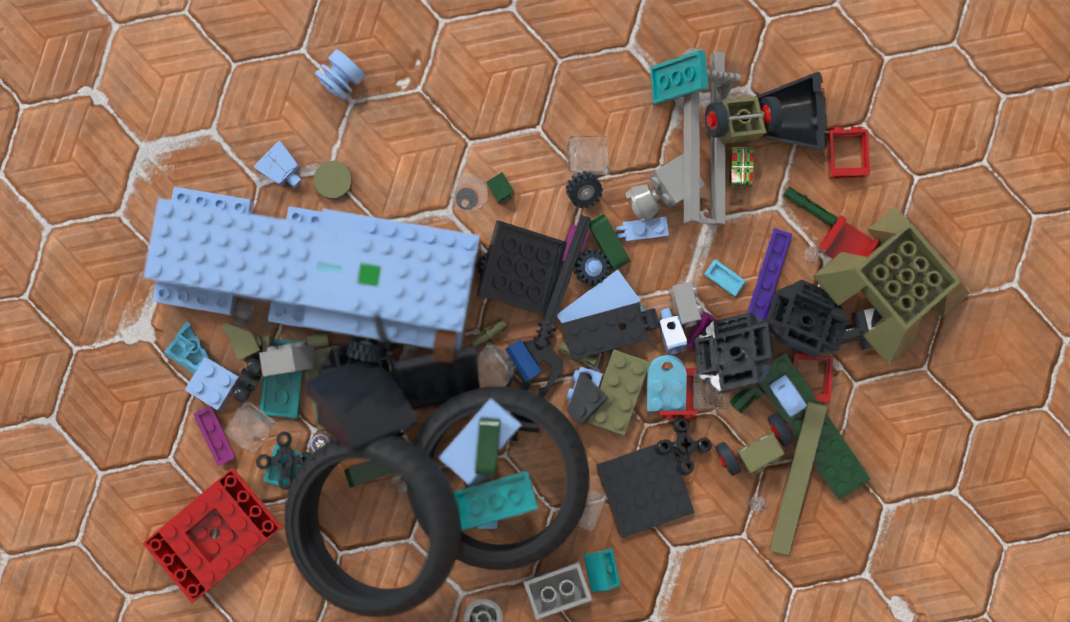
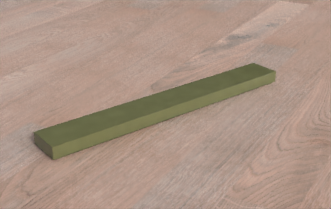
[770,401,827,555]

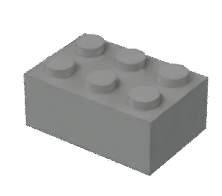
[524,561,592,620]

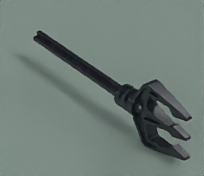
[504,215,592,398]

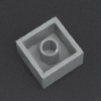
[259,342,317,376]

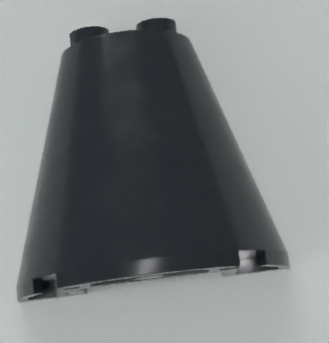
[755,72,827,150]

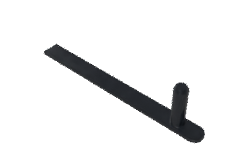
[373,315,399,351]

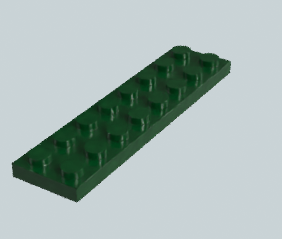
[760,352,871,500]

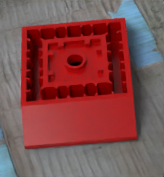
[142,467,283,603]

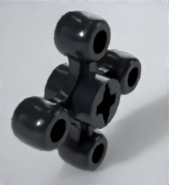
[233,357,262,403]
[655,418,712,476]
[256,432,312,490]

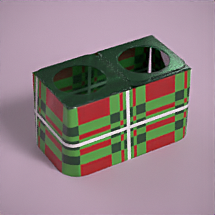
[729,147,754,187]

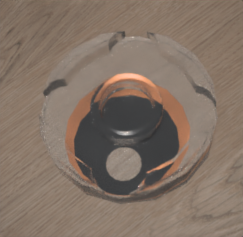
[450,174,488,213]

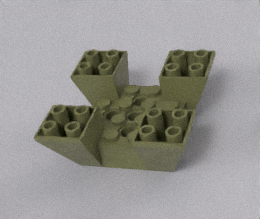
[813,206,970,365]

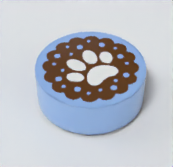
[311,434,330,452]

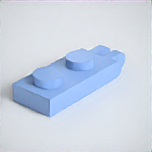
[616,217,669,241]

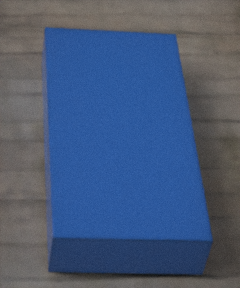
[505,339,541,381]

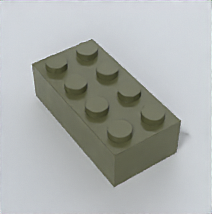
[587,349,650,435]

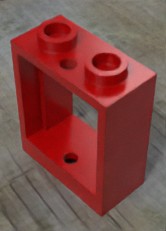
[827,126,870,179]
[791,351,833,402]

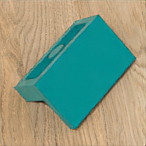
[583,548,621,592]

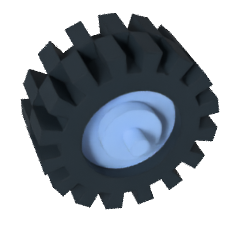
[574,250,611,284]

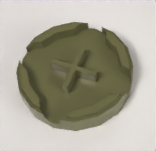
[314,161,352,199]

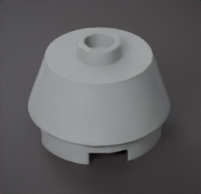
[625,184,661,222]
[464,599,503,622]

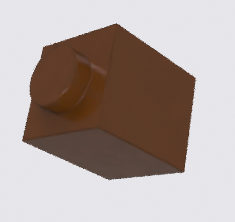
[433,330,457,362]

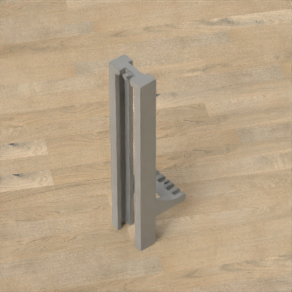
[684,48,741,227]

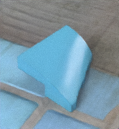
[164,322,208,374]

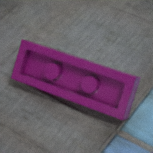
[194,406,237,466]

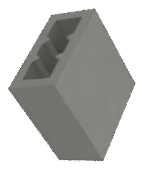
[649,153,705,209]
[669,281,703,328]

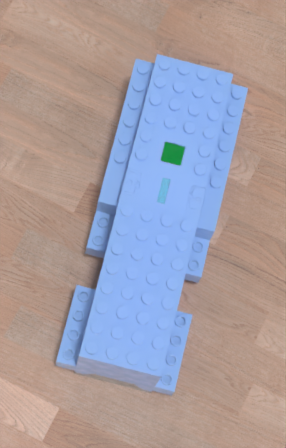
[144,187,481,351]

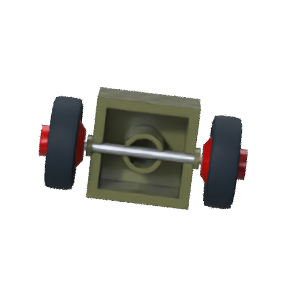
[705,96,783,144]
[716,413,793,476]

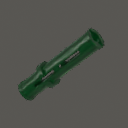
[783,186,837,227]

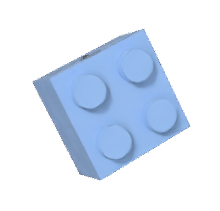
[185,357,239,410]

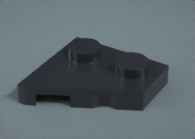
[567,371,609,426]

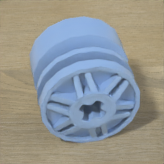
[314,49,366,100]

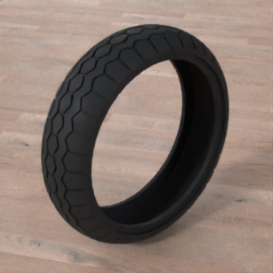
[406,386,590,570]
[285,435,461,617]

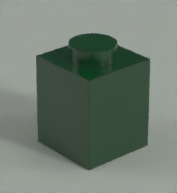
[486,172,515,204]

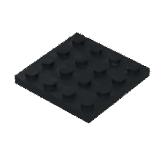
[476,220,567,315]
[396,347,480,409]
[596,440,695,538]

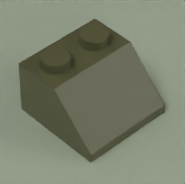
[222,323,263,362]

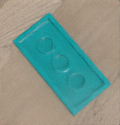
[650,50,708,105]
[259,339,306,418]
[454,471,539,530]

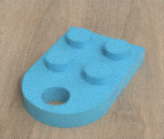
[646,355,687,411]

